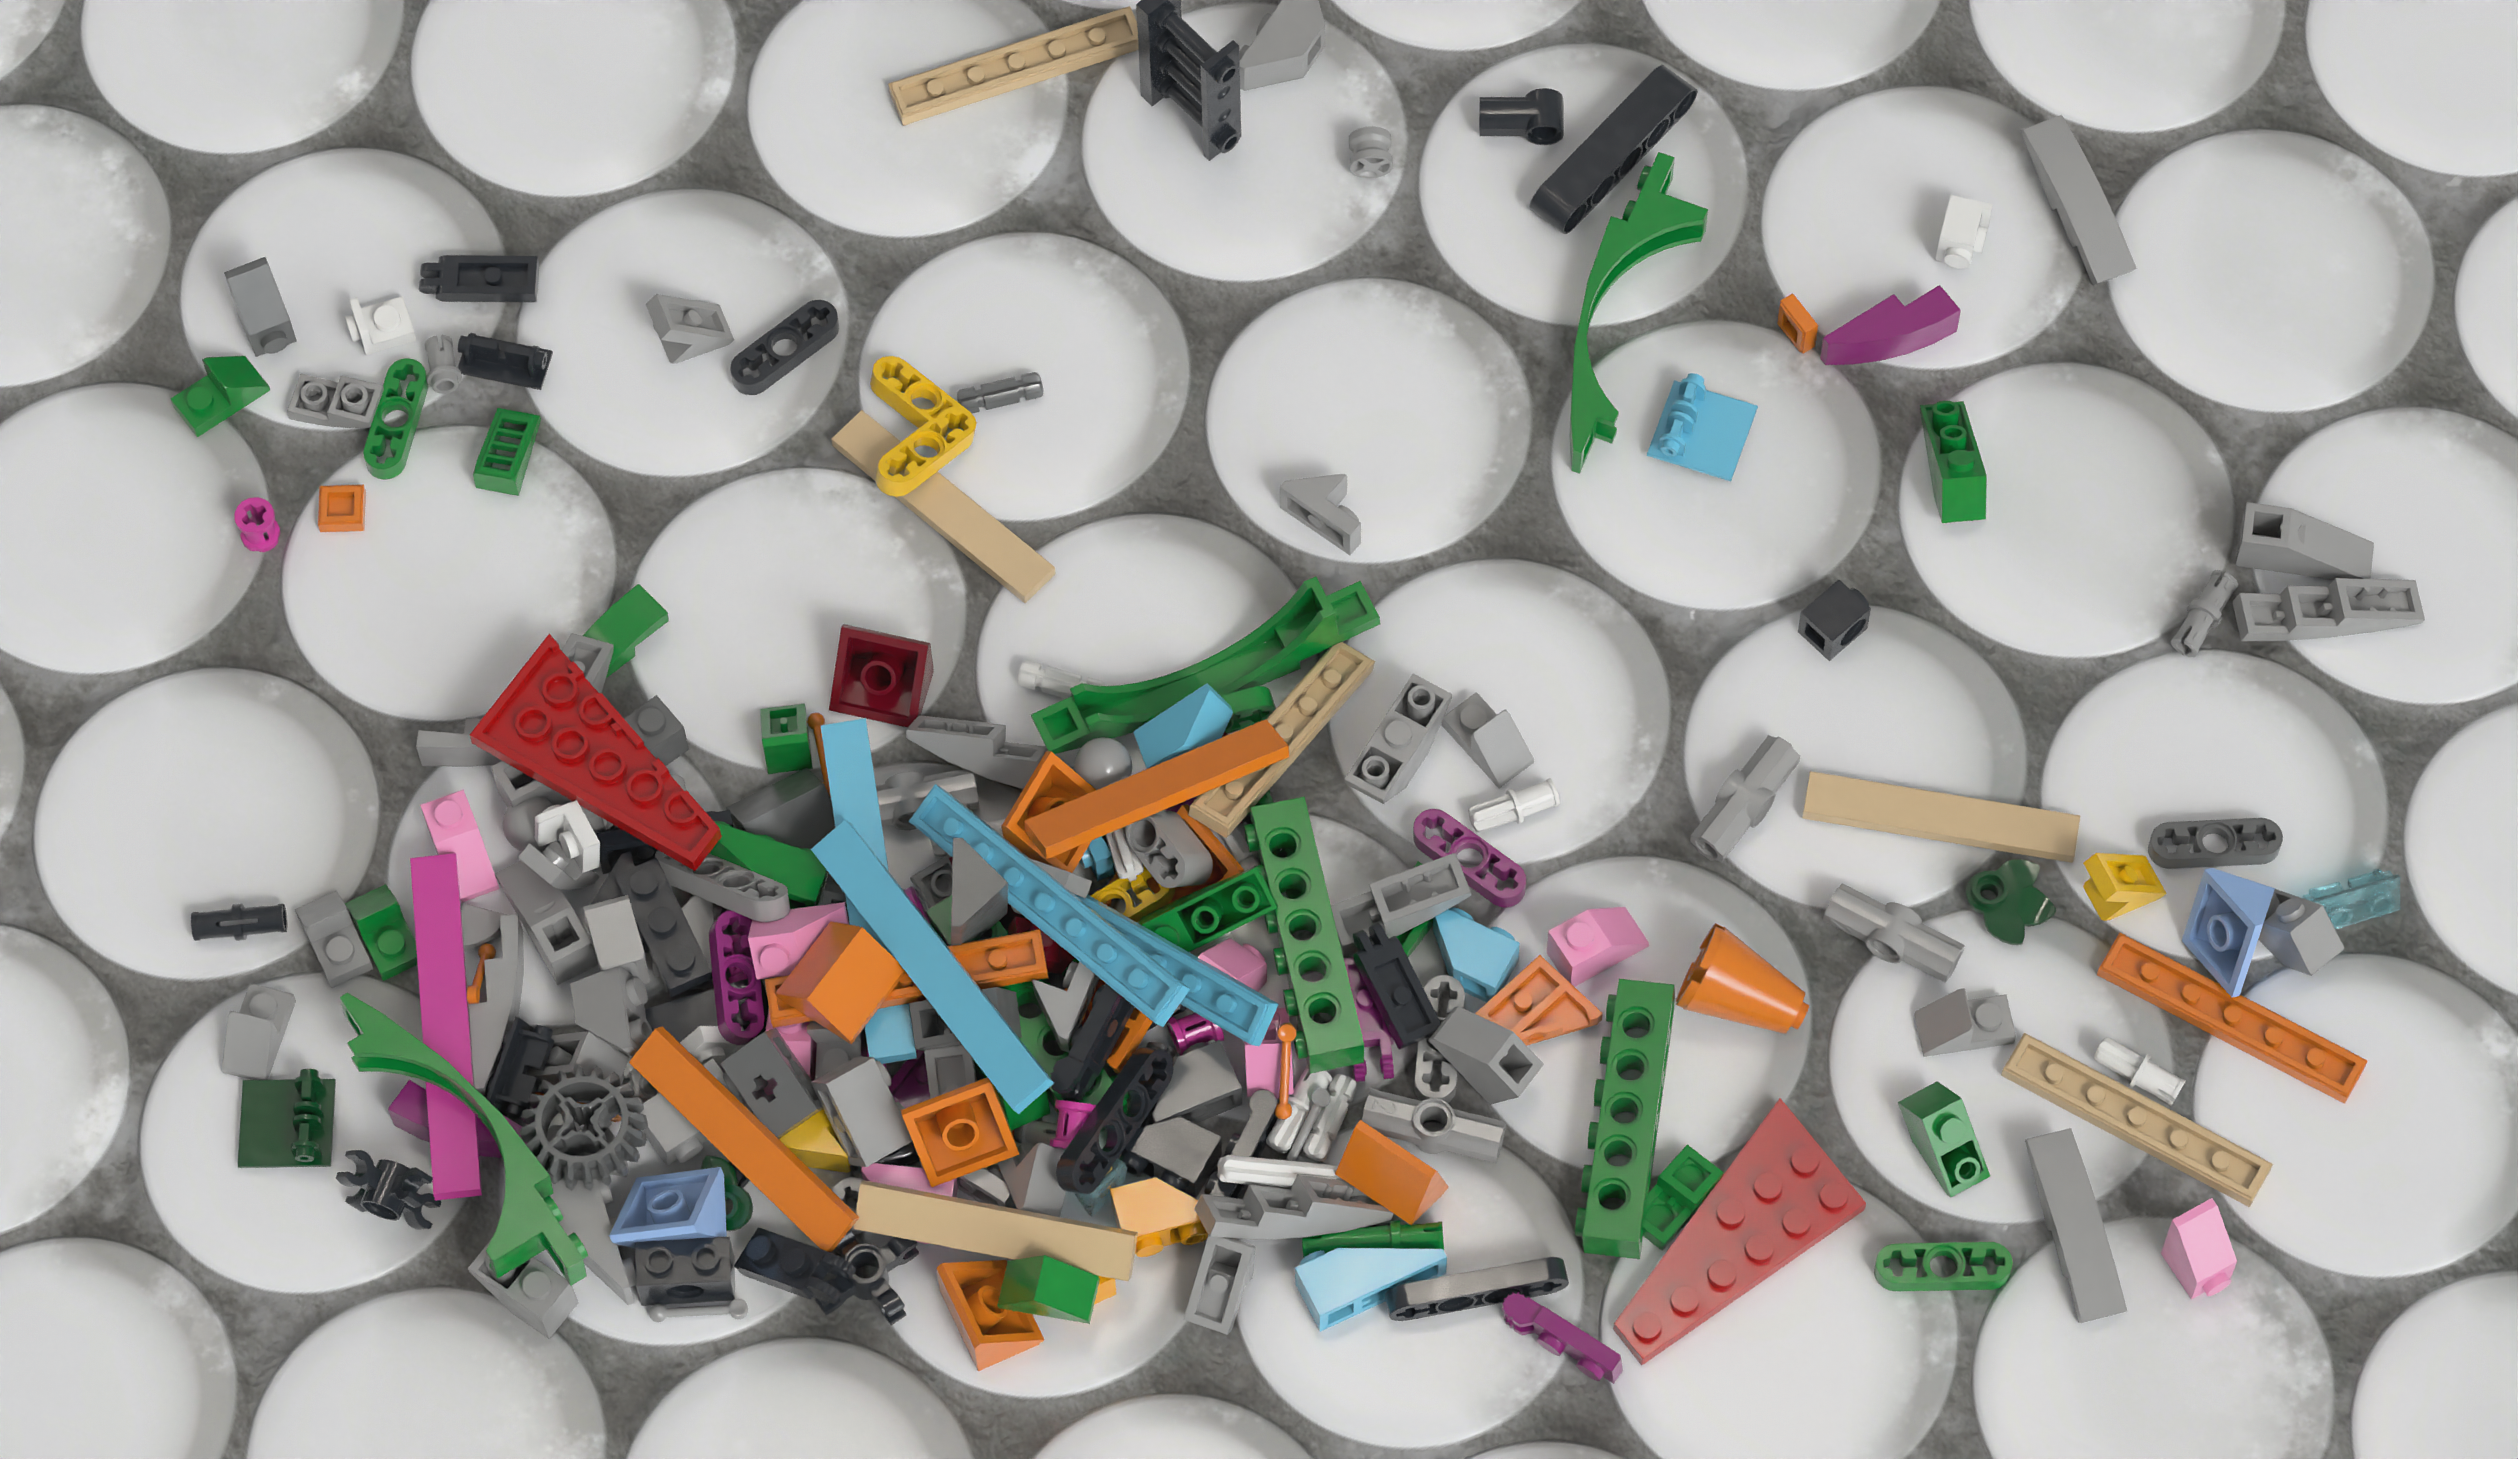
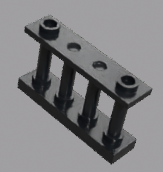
[1136,0,1241,161]

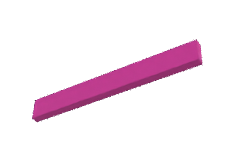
[410,853,482,1201]

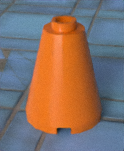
[1676,923,1810,1034]

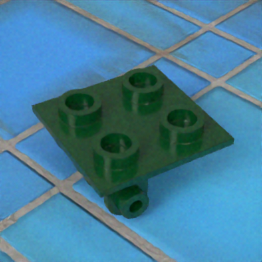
[238,1069,336,1168]

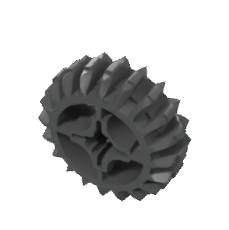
[520,1066,648,1191]

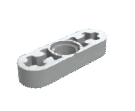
[1415,975,1465,1103]

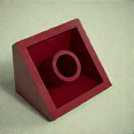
[829,624,934,728]

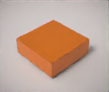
[1777,293,1818,354]
[318,485,366,532]

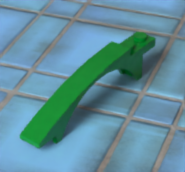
[1569,152,1708,474]
[1031,576,1381,754]
[339,993,588,1286]

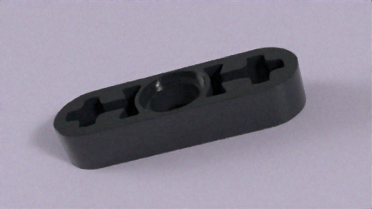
[730,300,839,395]

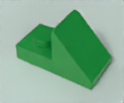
[170,356,270,437]
[344,884,417,981]

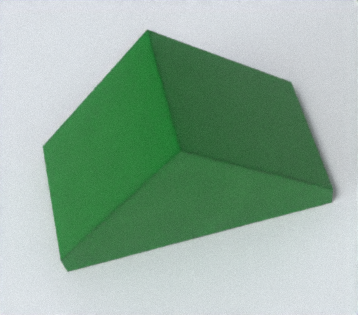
[760,703,813,774]
[997,1255,1100,1324]

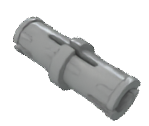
[2171,570,2238,657]

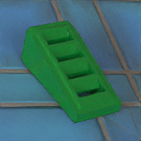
[473,408,541,496]

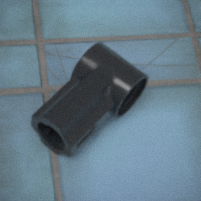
[1479,88,1564,145]

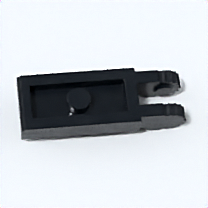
[1050,984,1135,1102]
[734,1227,856,1304]

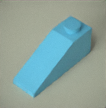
[1295,1248,1447,1332]

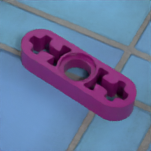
[1413,809,1526,907]
[708,911,765,1045]

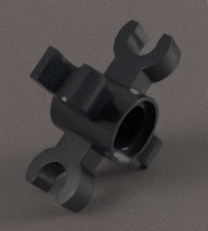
[336,1150,442,1230]
[815,1230,919,1325]

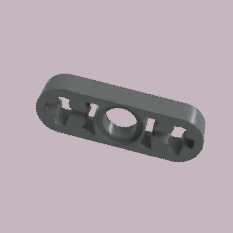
[2148,818,2283,869]

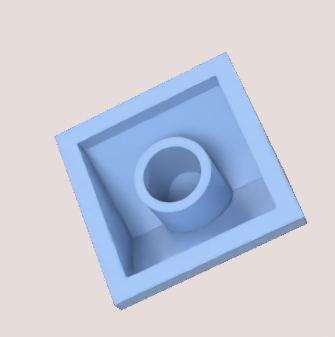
[2182,868,2275,997]
[609,1167,727,1248]

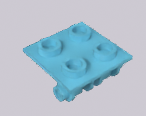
[1647,373,1758,481]

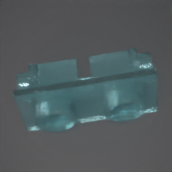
[2302,868,2401,929]

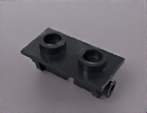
[457,333,553,390]
[486,1016,555,1118]

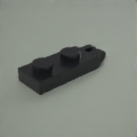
[419,255,539,302]
[1353,923,1441,1050]

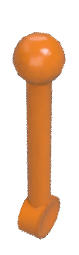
[807,712,831,798]
[467,943,496,1004]
[1274,1023,1296,1120]

